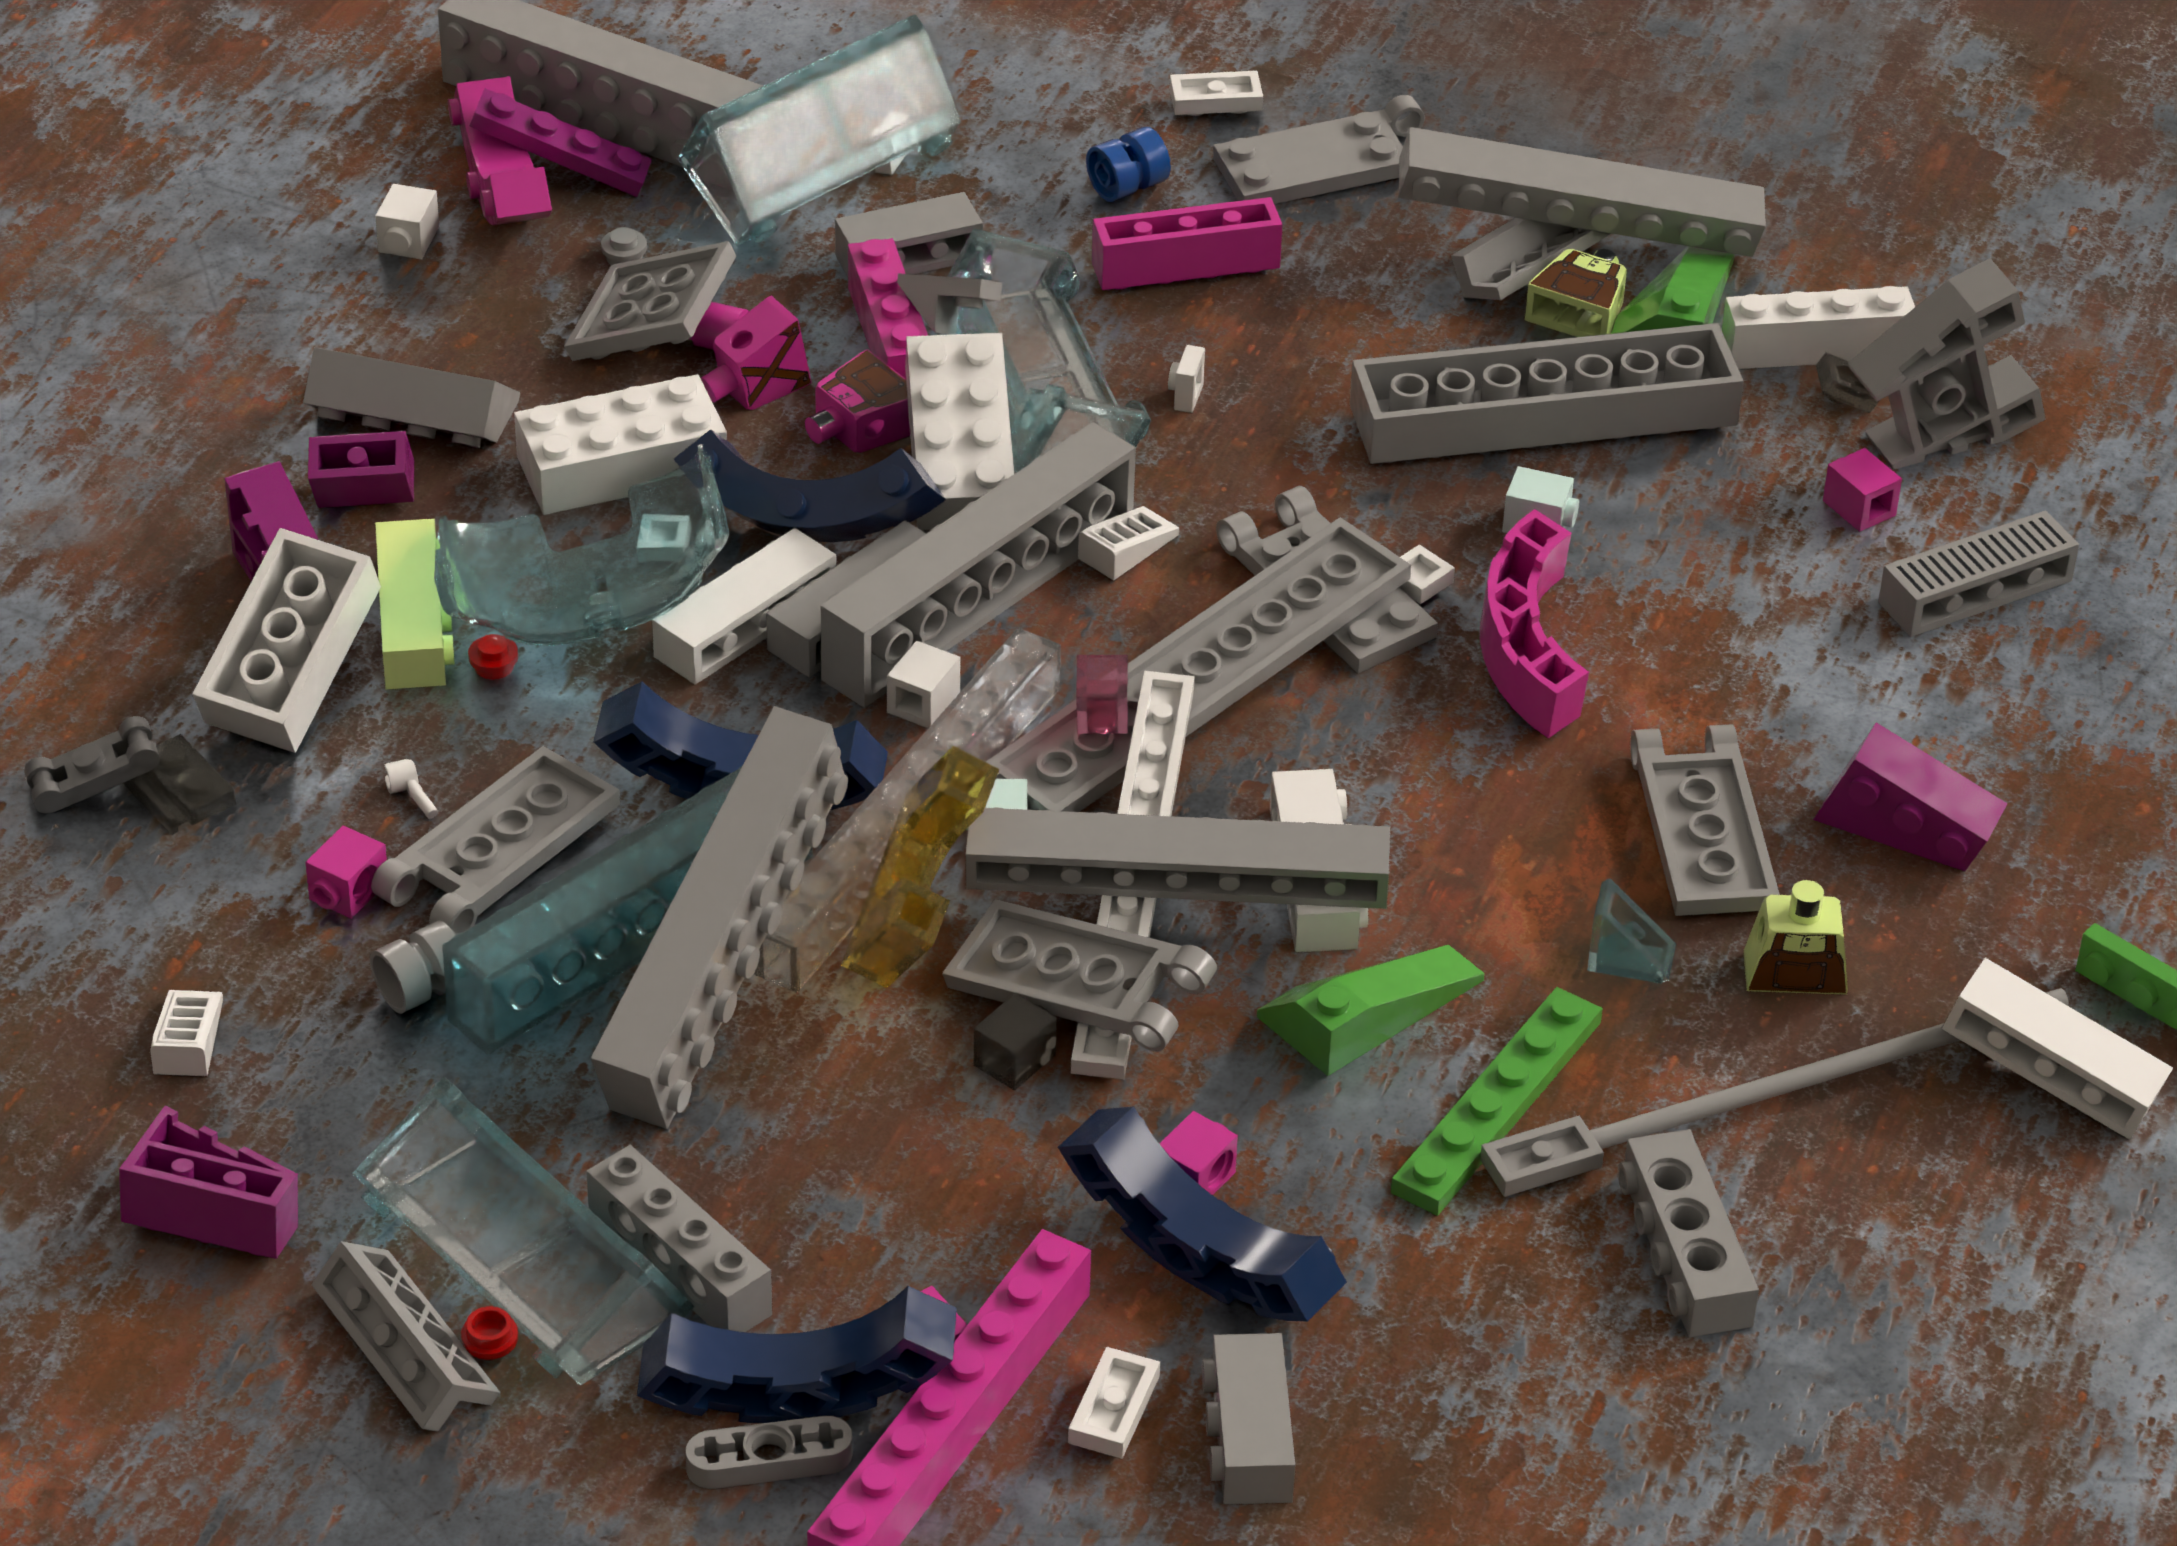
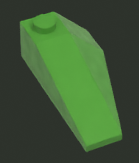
[1611,246,1735,334]
[1257,945,1484,1076]

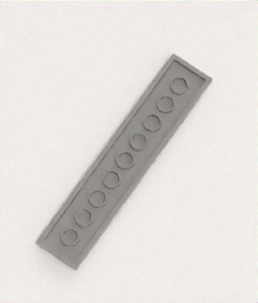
[985,517,1411,812]

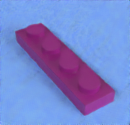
[470,88,652,197]

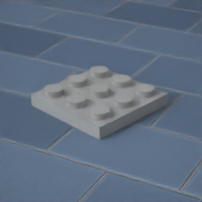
[564,241,736,361]

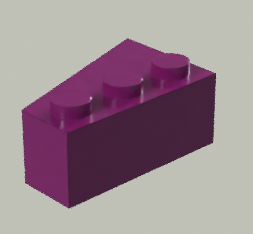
[225,461,319,582]
[1813,722,2007,871]
[119,1105,298,1259]

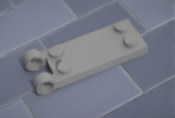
[1213,95,1425,204]
[1216,486,1438,674]
[1630,724,1780,916]
[371,746,620,941]
[942,899,1217,1052]

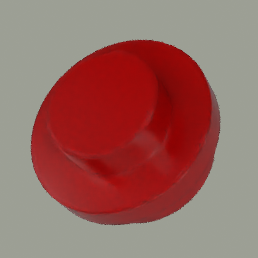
[468,634,518,680]
[461,1306,518,1360]

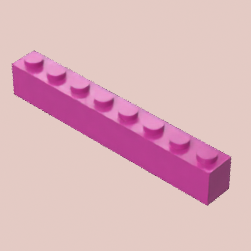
[807,1229,1091,1546]

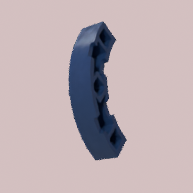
[674,429,946,543]
[593,681,888,810]
[1058,1106,1347,1322]
[637,1286,957,1423]

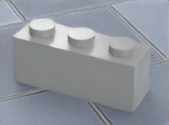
[835,192,983,277]
[1202,1333,1295,1504]

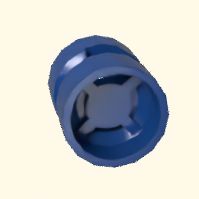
[1086,127,1171,202]

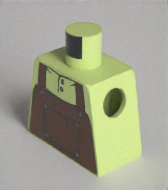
[1525,249,1627,337]
[1744,880,1848,994]

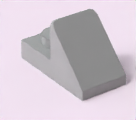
[897,273,1002,335]

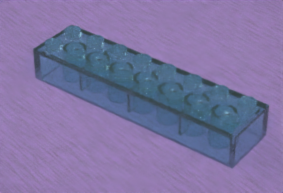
[442,765,812,1055]

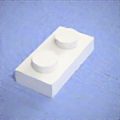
[1170,71,1263,116]
[1068,1347,1160,1459]

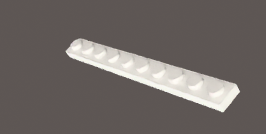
[1071,671,1194,1080]

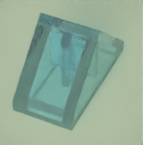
[1587,878,1676,984]

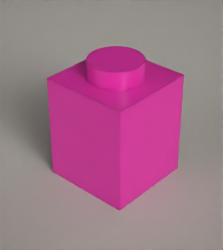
[1823,448,1902,532]

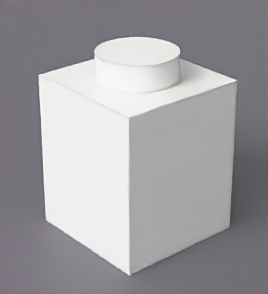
[375,184,439,259]
[887,641,960,729]

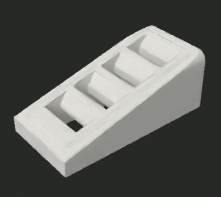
[1078,506,1179,580]
[150,990,223,1076]

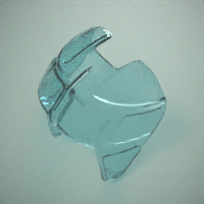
[434,444,729,646]

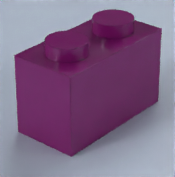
[308,431,414,508]

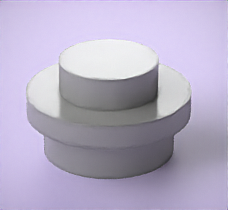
[601,227,647,265]

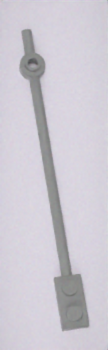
[1480,988,2069,1197]

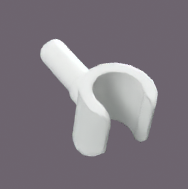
[385,759,438,819]

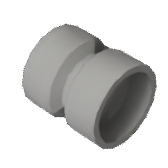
[370,920,470,1014]

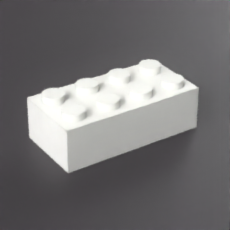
[905,333,1014,530]
[514,374,727,515]
[192,528,381,753]

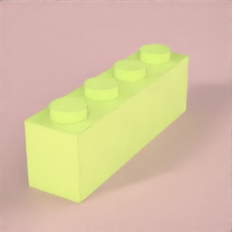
[375,518,455,690]

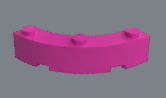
[448,76,552,225]
[1480,509,1589,738]

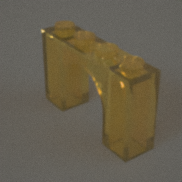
[841,746,1000,988]

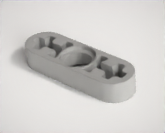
[686,1416,853,1489]

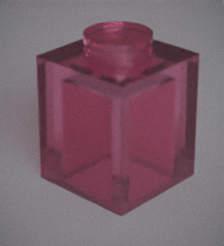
[1076,655,1128,734]

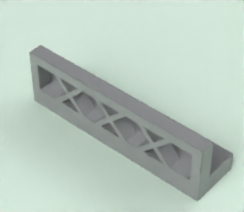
[1451,218,1611,300]
[311,1241,501,1431]

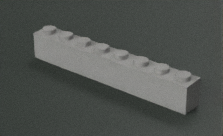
[1399,127,1766,257]
[966,807,1390,909]

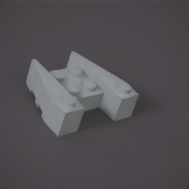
[1848,258,2046,470]

